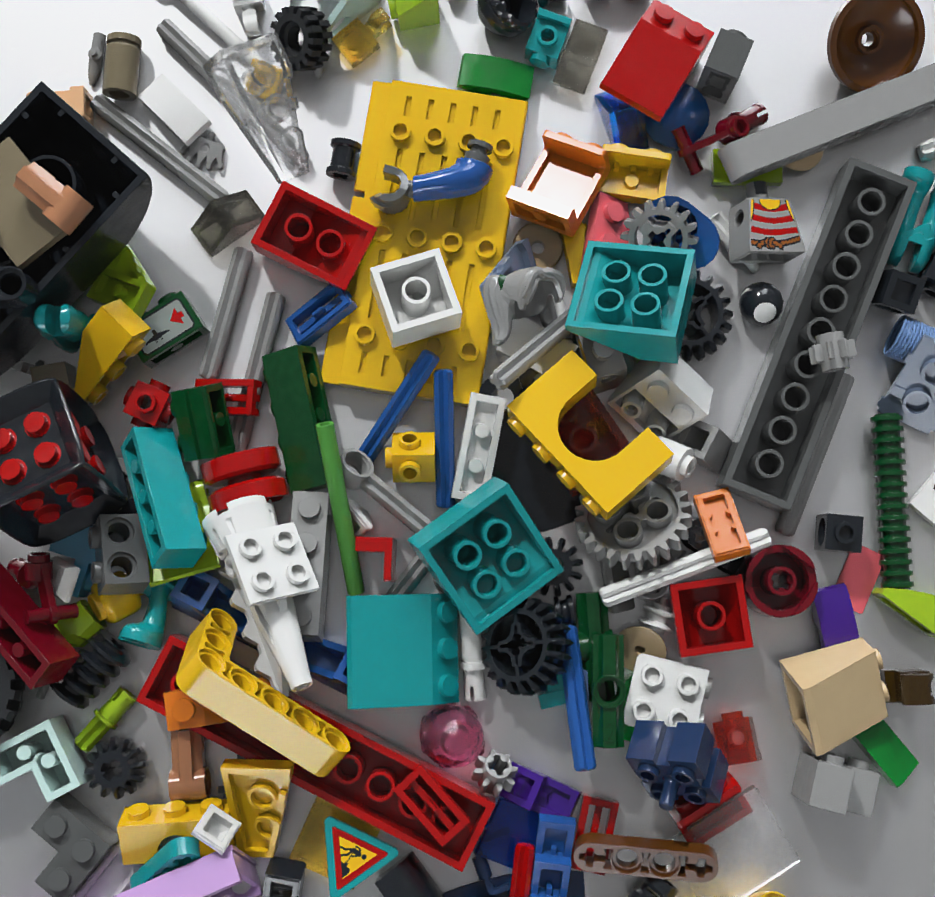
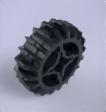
[680,270,733,363]
[481,598,574,696]

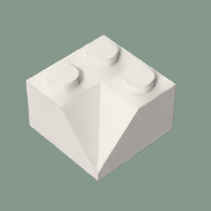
[370,248,462,348]

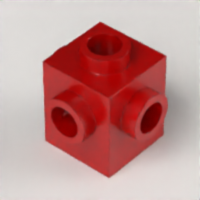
[122,378,175,428]

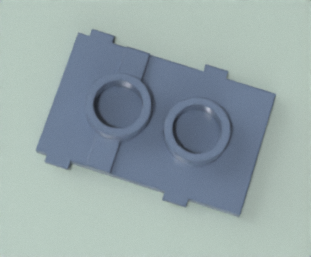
[877,334,935,434]

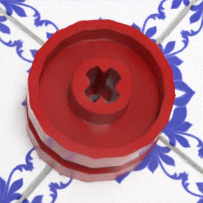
[200,446,290,515]

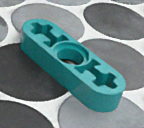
[130,837,201,889]

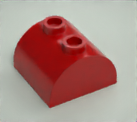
[668,574,754,658]

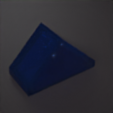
[594,91,649,150]

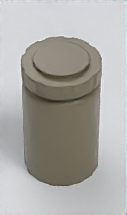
[102,32,142,101]

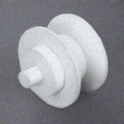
[638,597,673,635]

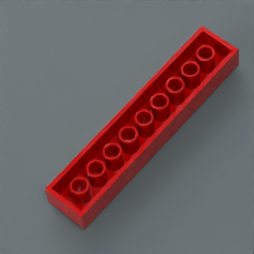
[136,633,496,872]

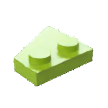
[86,244,157,318]

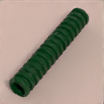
[870,413,914,589]

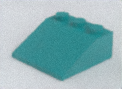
[565,240,697,364]
[407,477,564,635]
[346,593,459,709]

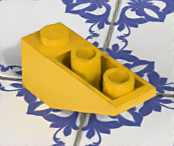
[74,299,151,405]

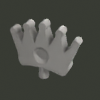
[179,131,225,171]

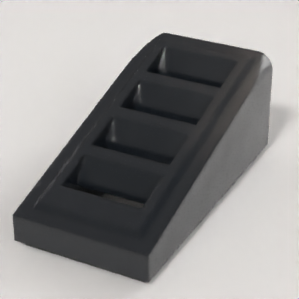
[262,856,306,897]

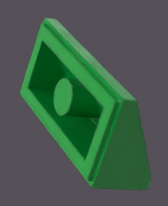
[852,720,919,788]

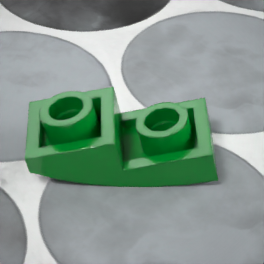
[457,53,535,101]

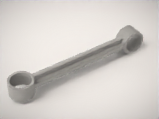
[340,449,432,534]

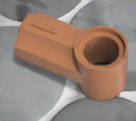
[13,162,94,236]
[168,729,211,801]

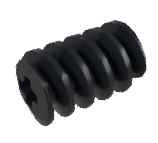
[49,628,131,709]

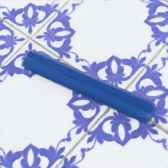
[359,349,439,462]
[434,369,455,508]
[562,625,596,772]

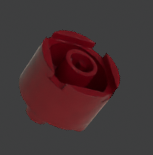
[738,545,818,618]

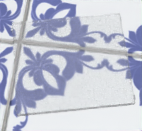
[668,785,800,897]

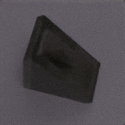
[190,190,265,258]

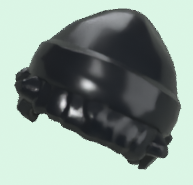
[477,0,538,37]

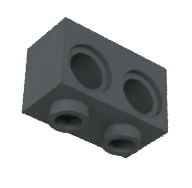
[696,28,754,104]
[88,514,150,596]

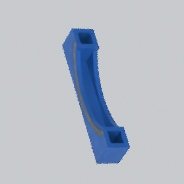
[170,572,347,696]

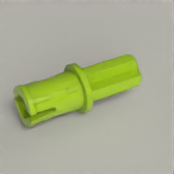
[74,685,137,753]

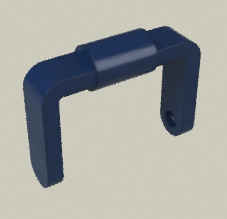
[472,826,511,895]

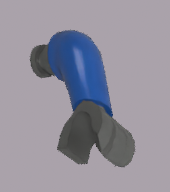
[370,139,493,214]

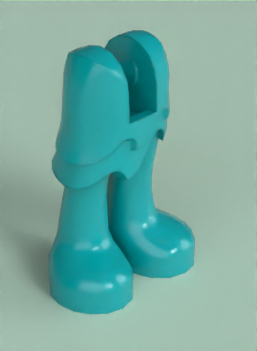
[886,166,935,274]
[33,304,96,354]
[118,579,179,651]

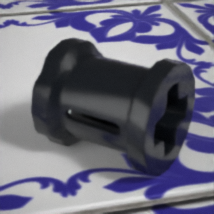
[326,137,361,181]

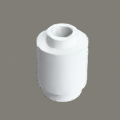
[658,436,697,482]

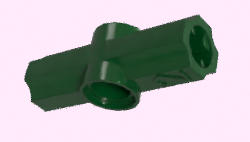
[575,592,615,702]
[590,634,626,748]

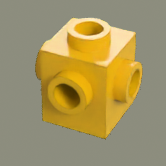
[385,431,436,483]

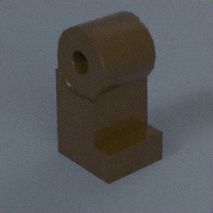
[880,668,935,705]

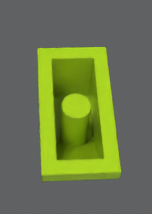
[388,0,440,31]

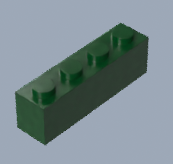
[262,345,332,494]

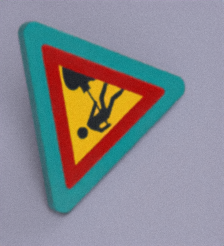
[324,816,399,897]

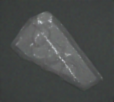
[203,32,310,184]

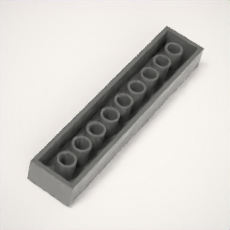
[715,157,917,513]

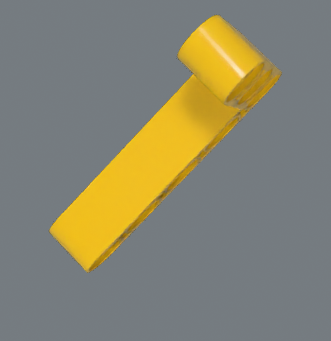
[176,608,351,777]

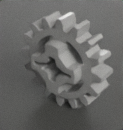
[620,198,699,249]

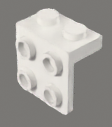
[624,653,713,727]

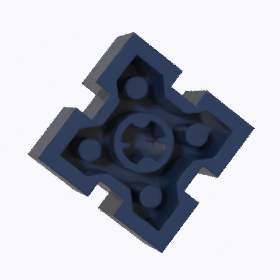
[626,720,729,811]

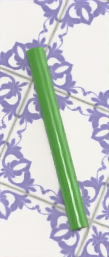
[316,421,365,596]

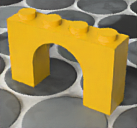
[507,350,674,521]

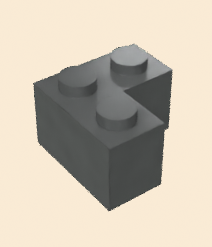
[31,792,119,897]

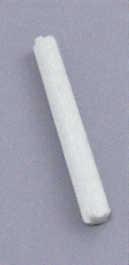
[599,528,772,607]

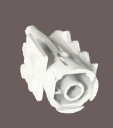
[202,495,319,697]

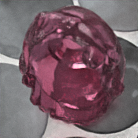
[419,703,485,768]

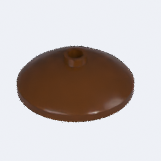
[827,0,925,92]

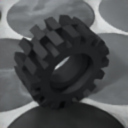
[269,6,333,71]

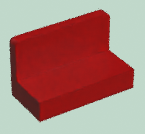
[355,536,397,582]

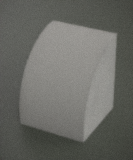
[677,421,733,473]

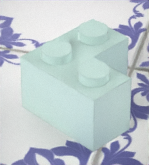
[0,715,93,803]

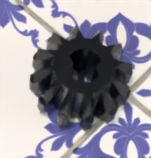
[540,537,583,597]
[84,736,148,799]

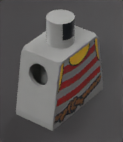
[729,180,806,264]

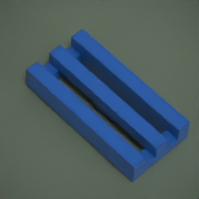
[285,285,358,346]

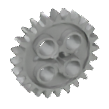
[574,475,692,571]

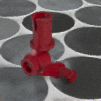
[671,103,768,176]
[6,552,79,625]

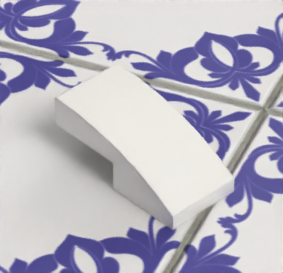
[138,73,213,146]

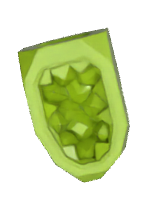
[54,600,108,648]

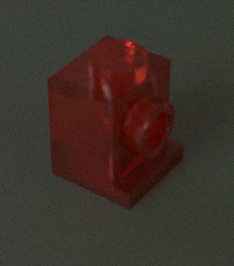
[712,711,762,765]

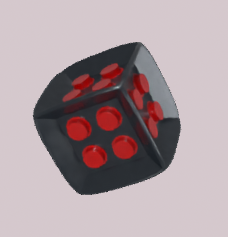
[0,378,128,547]

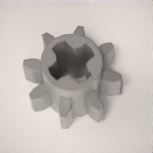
[808,331,857,373]
[471,749,518,799]

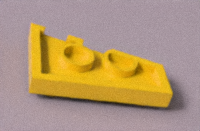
[220,759,295,858]

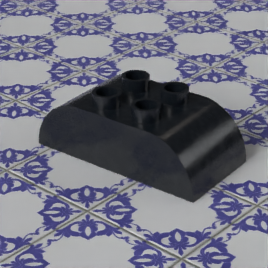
[0,81,152,376]

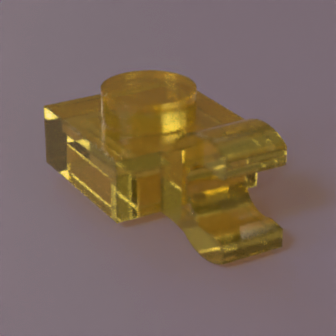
[331,7,392,69]

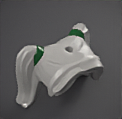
[483,266,566,346]

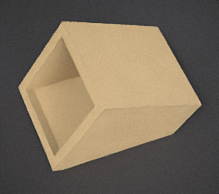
[779,637,890,756]

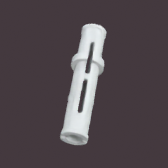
[459,613,487,702]

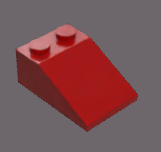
[599,0,714,123]
[251,180,378,291]

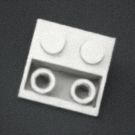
[607,356,713,439]

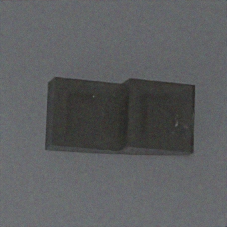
[552,19,608,95]

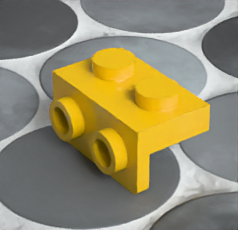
[599,143,672,205]

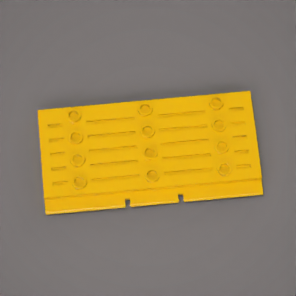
[321,80,528,408]

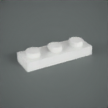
[451,392,507,500]

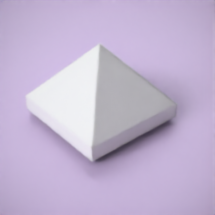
[348,499,373,539]
[191,803,242,855]

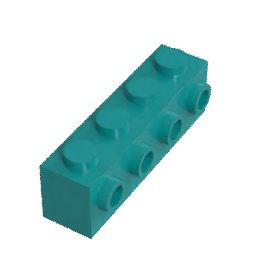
[120,427,207,569]

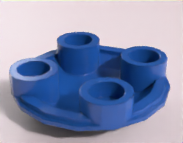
[640,83,710,151]

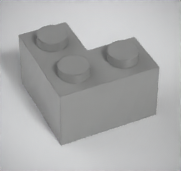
[791,751,881,817]

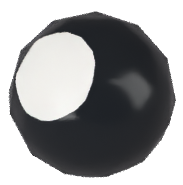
[739,282,784,326]

